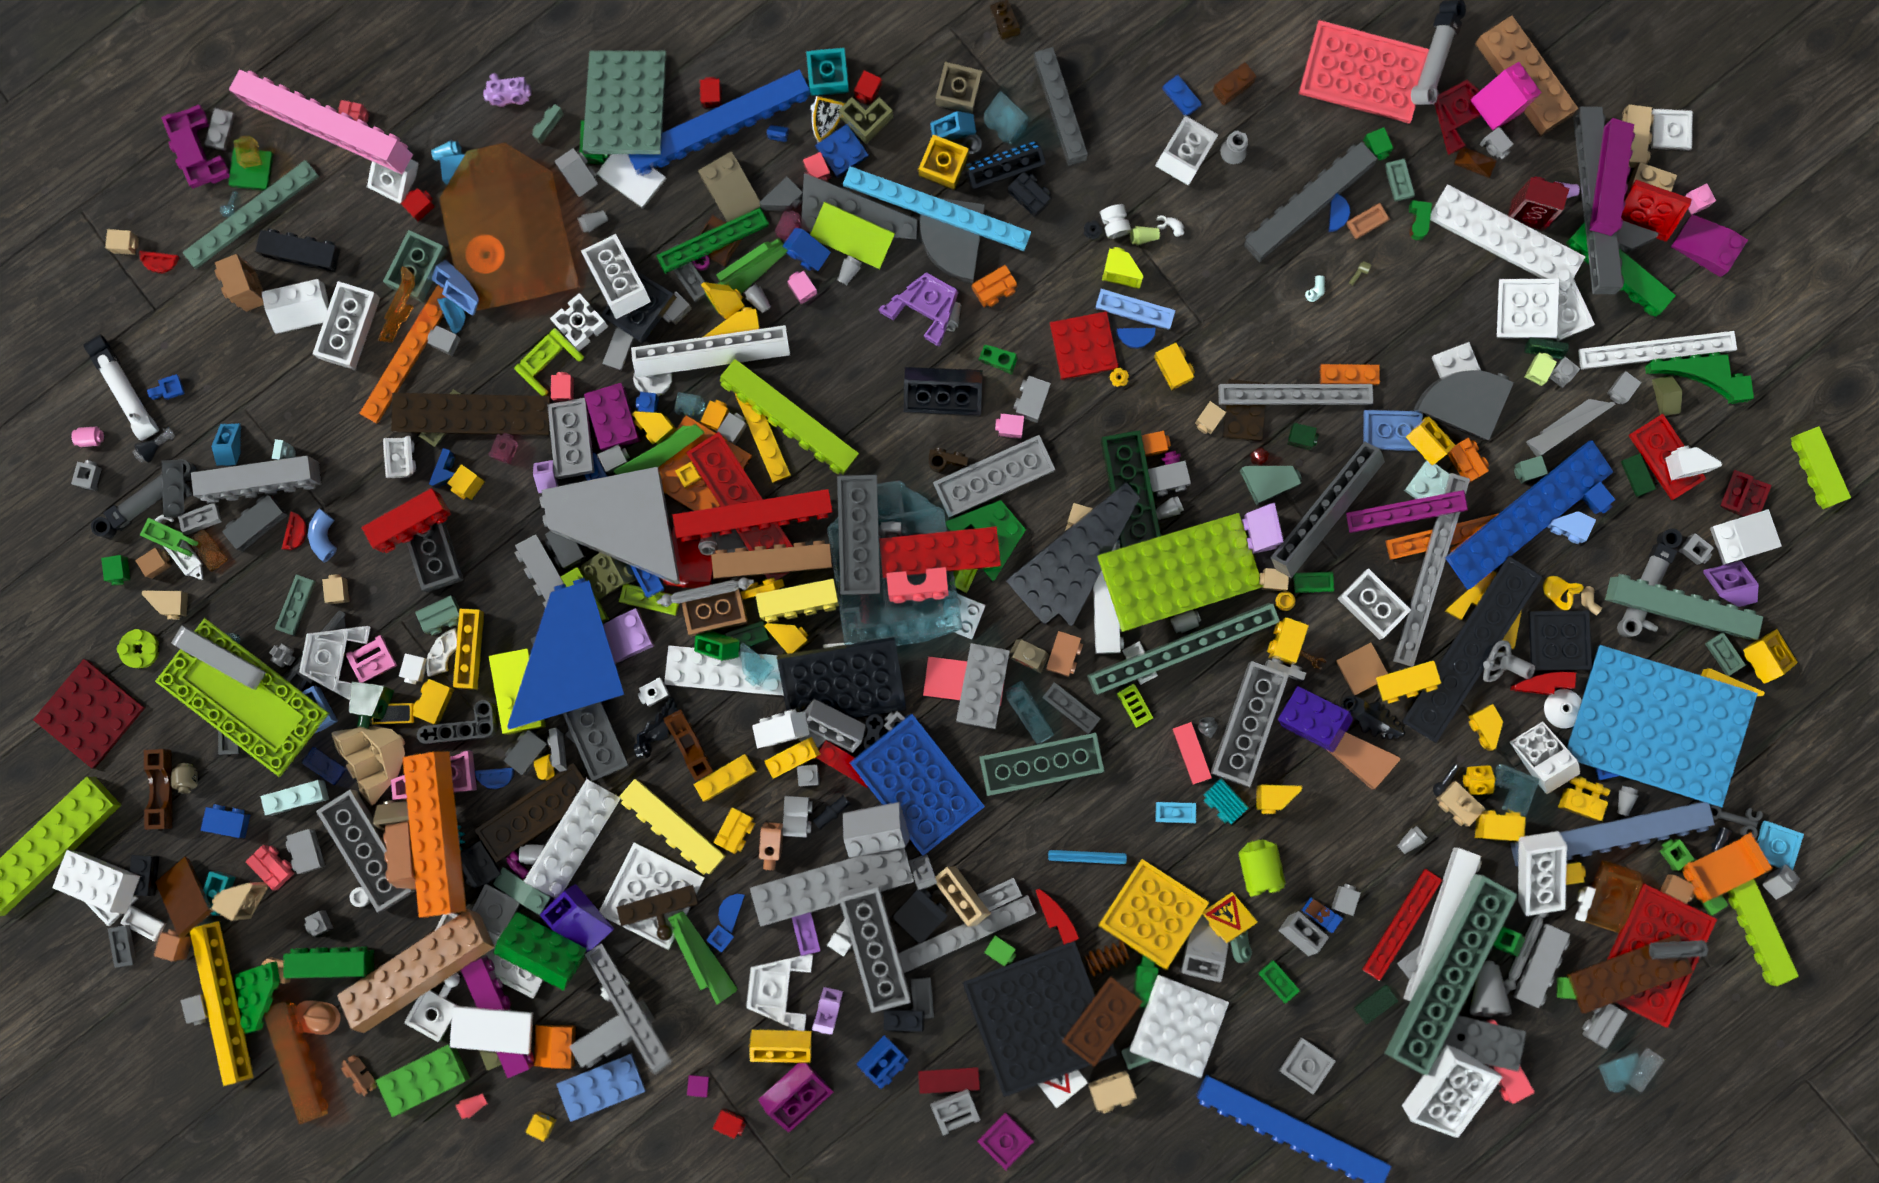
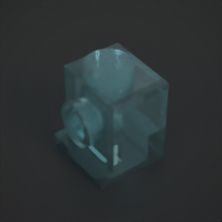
[674,392,705,416]

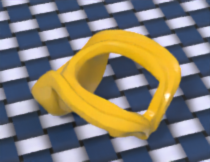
[1543,576,1584,610]

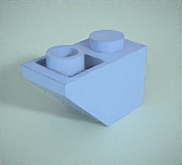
[1547,511,1596,544]

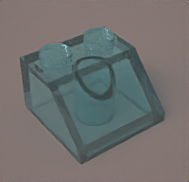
[984,91,1028,145]

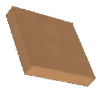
[1336,643,1388,695]

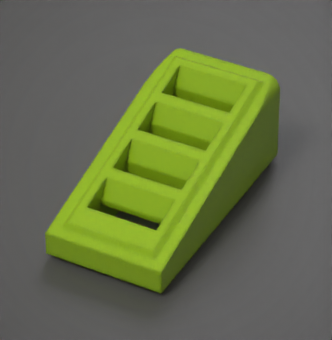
[1117,684,1153,728]

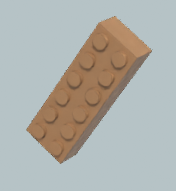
[1476,16,1578,136]

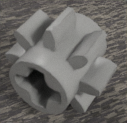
[269,643,295,668]

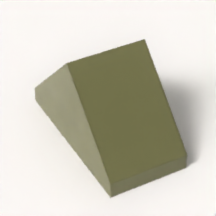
[1652,375,1682,416]

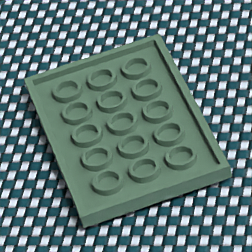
[583,51,666,154]

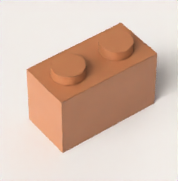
[1046,631,1083,677]
[154,929,192,961]

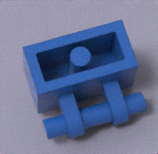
[856,1035,909,1089]

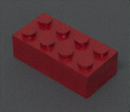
[1508,176,1570,231]

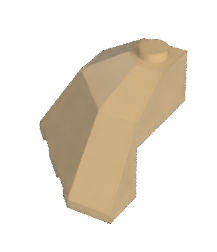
[332,726,405,805]

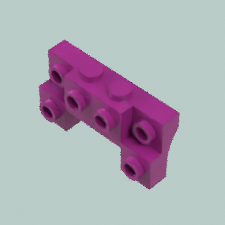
[161,105,230,189]

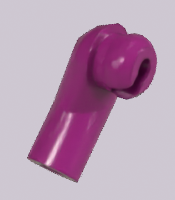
[506,852,529,879]

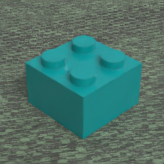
[806,48,849,96]

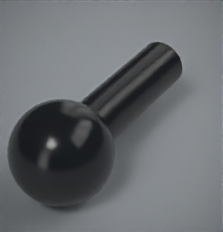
[1433,763,1461,797]

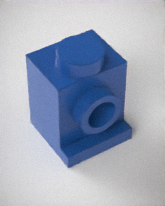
[636,392,659,413]

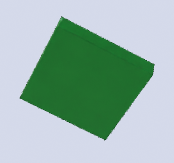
[228,148,273,190]

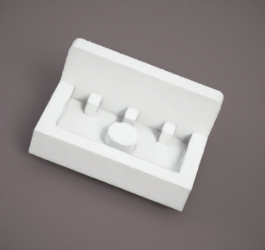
[383,436,416,478]

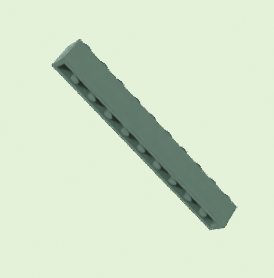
[1087,603,1279,694]

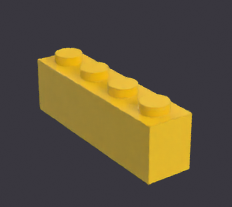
[453,609,484,690]

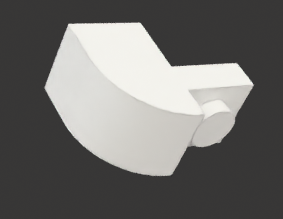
[827,920,852,957]

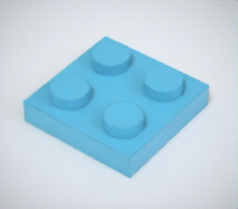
[1757,821,1804,870]

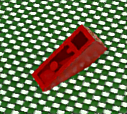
[816,740,868,788]

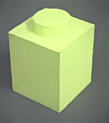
[1525,353,1557,386]

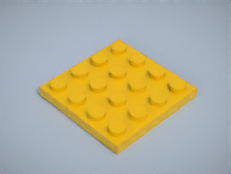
[1099,859,1209,970]

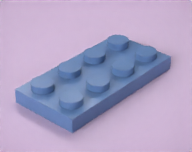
[556,1053,646,1122]

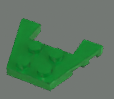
[944,500,1026,581]

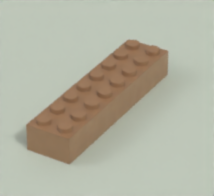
[337,909,494,1033]

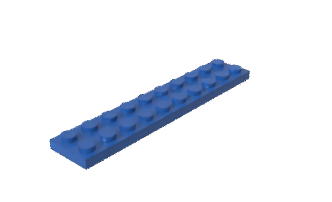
[1445,441,1613,589]

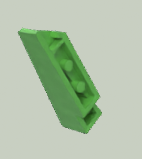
[705,238,787,311]
[614,424,705,475]
[668,911,737,1004]

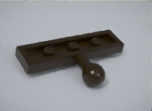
[616,885,699,941]

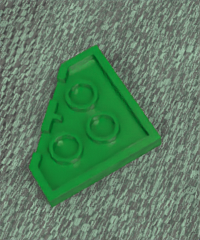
[234,962,280,1034]

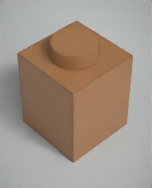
[135,548,172,579]
[1660,875,1695,904]

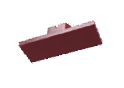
[918,1067,980,1094]

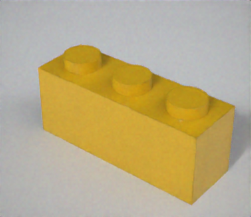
[1376,661,1441,704]
[694,754,757,802]
[750,1030,812,1063]

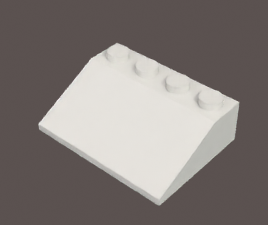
[1402,1045,1503,1138]

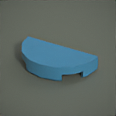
[437,298,465,334]

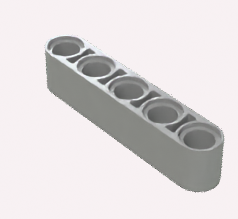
[171,626,266,690]

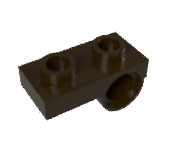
[990,0,1020,40]
[929,448,968,472]

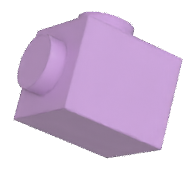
[533,460,558,493]

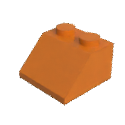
[534,1025,576,1068]

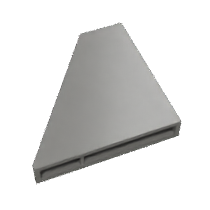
[540,467,680,585]

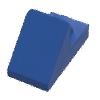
[429,448,455,488]

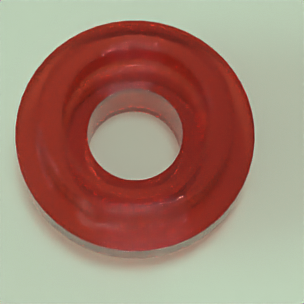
[1250,448,1269,465]

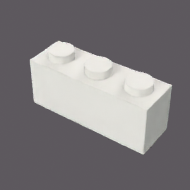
[752,709,810,748]

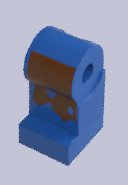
[1301,897,1343,933]

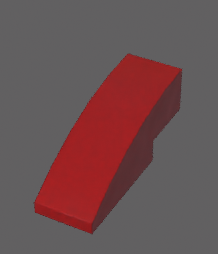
[1510,672,1576,695]
[1035,889,1079,944]

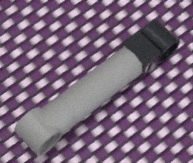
[1411,0,1466,105]
[1617,528,1682,638]

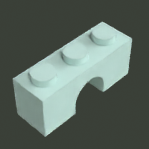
[260,780,329,816]

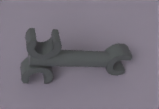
[1710,805,1763,839]

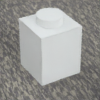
[399,654,427,685]

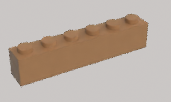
[711,541,832,579]

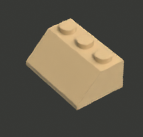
[211,882,269,921]

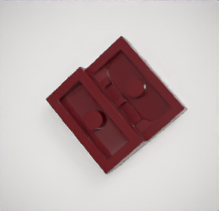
[1720,470,1772,517]

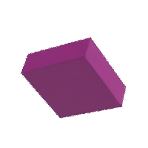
[687,1075,709,1097]

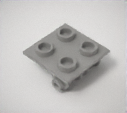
[936,590,986,639]

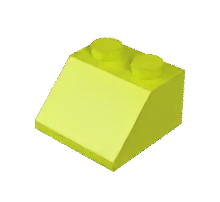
[1102,247,1143,289]

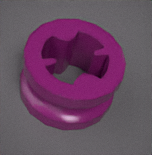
[692,255,710,271]

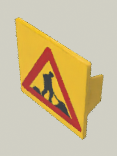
[1202,892,1258,943]

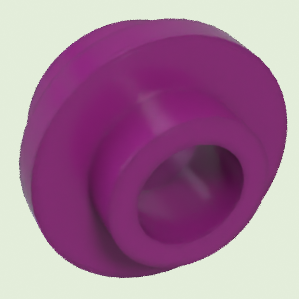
[1162,451,1181,465]

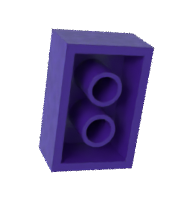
[1278,686,1353,753]

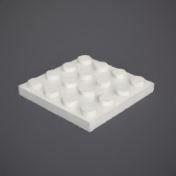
[599,842,705,950]
[1130,975,1229,1078]

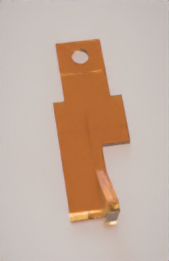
[378,266,415,343]

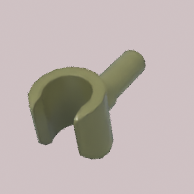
[1349,262,1371,286]

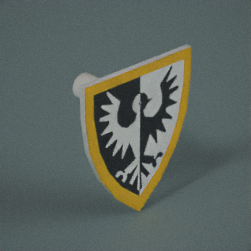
[810,96,845,143]

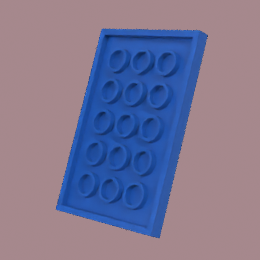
[849,713,985,856]

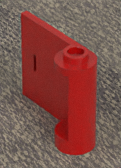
[660,527,717,589]

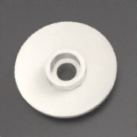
[1544,689,1582,728]

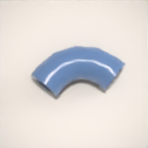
[308,508,337,562]

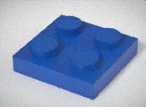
[815,124,869,178]

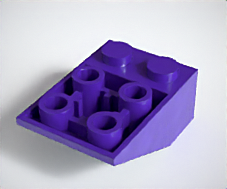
[540,884,614,953]

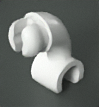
[1156,216,1184,236]

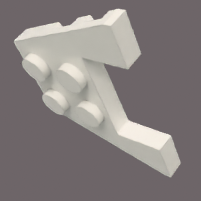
[299,626,370,700]
[746,954,813,1031]

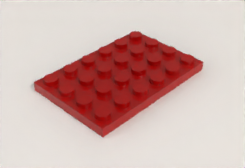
[1607,884,1717,1028]

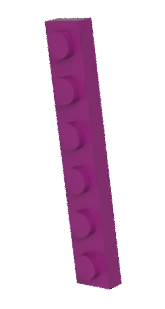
[1346,490,1468,533]

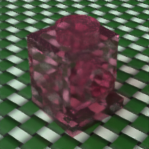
[775,211,801,240]
[488,433,518,465]

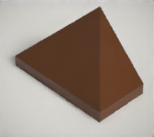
[1454,147,1497,178]

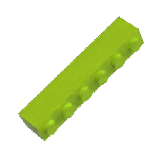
[1728,879,1799,986]

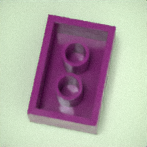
[584,383,641,452]

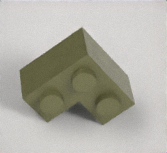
[838,98,893,144]

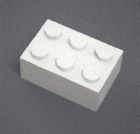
[1337,568,1411,640]

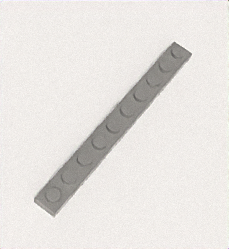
[1393,473,1470,667]

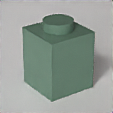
[1514,455,1548,483]

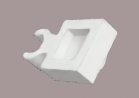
[1575,887,1596,922]

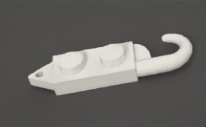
[155,515,204,580]

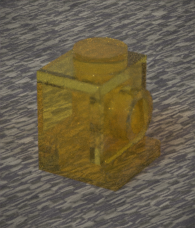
[234,136,262,168]

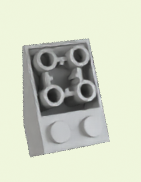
[1179,915,1229,982]

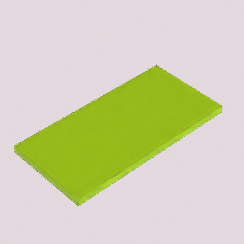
[155,618,330,777]

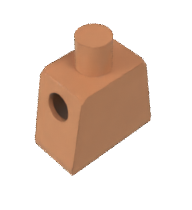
[759,822,783,870]

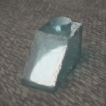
[740,642,775,687]
[1598,1053,1639,1093]

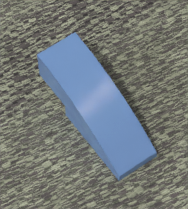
[432,260,479,316]

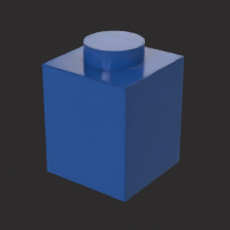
[1582,482,1615,514]

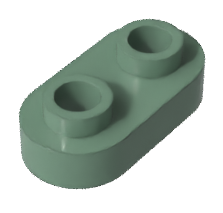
[1230,930,1252,963]

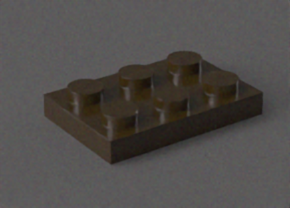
[1223,379,1268,442]

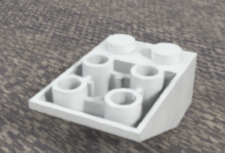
[1510,722,1580,794]

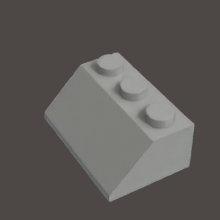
[843,802,910,858]

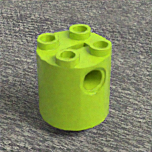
[1239,839,1286,896]

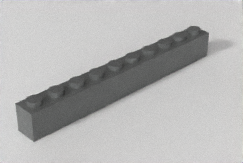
[1573,107,1624,294]

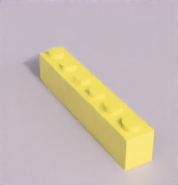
[619,779,726,875]

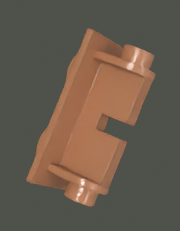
[341,1055,377,1097]

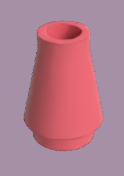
[456,1093,488,1119]

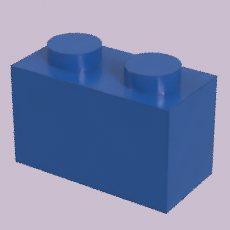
[782,228,831,271]
[201,804,250,838]

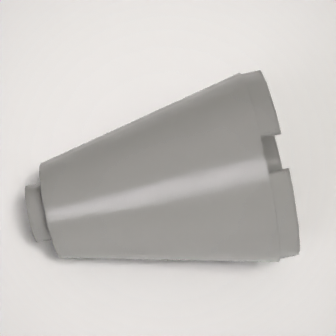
[1470,961,1511,1017]

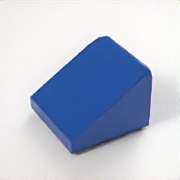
[766,125,789,142]

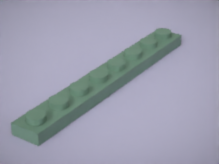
[182,160,319,269]

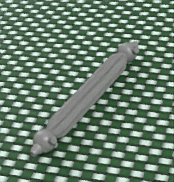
[657,577,754,607]
[1503,912,1549,994]

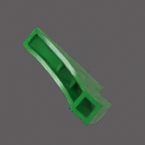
[1645,352,1754,404]

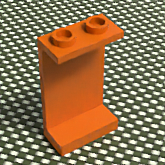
[1683,833,1772,903]

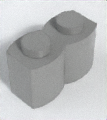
[782,796,813,837]

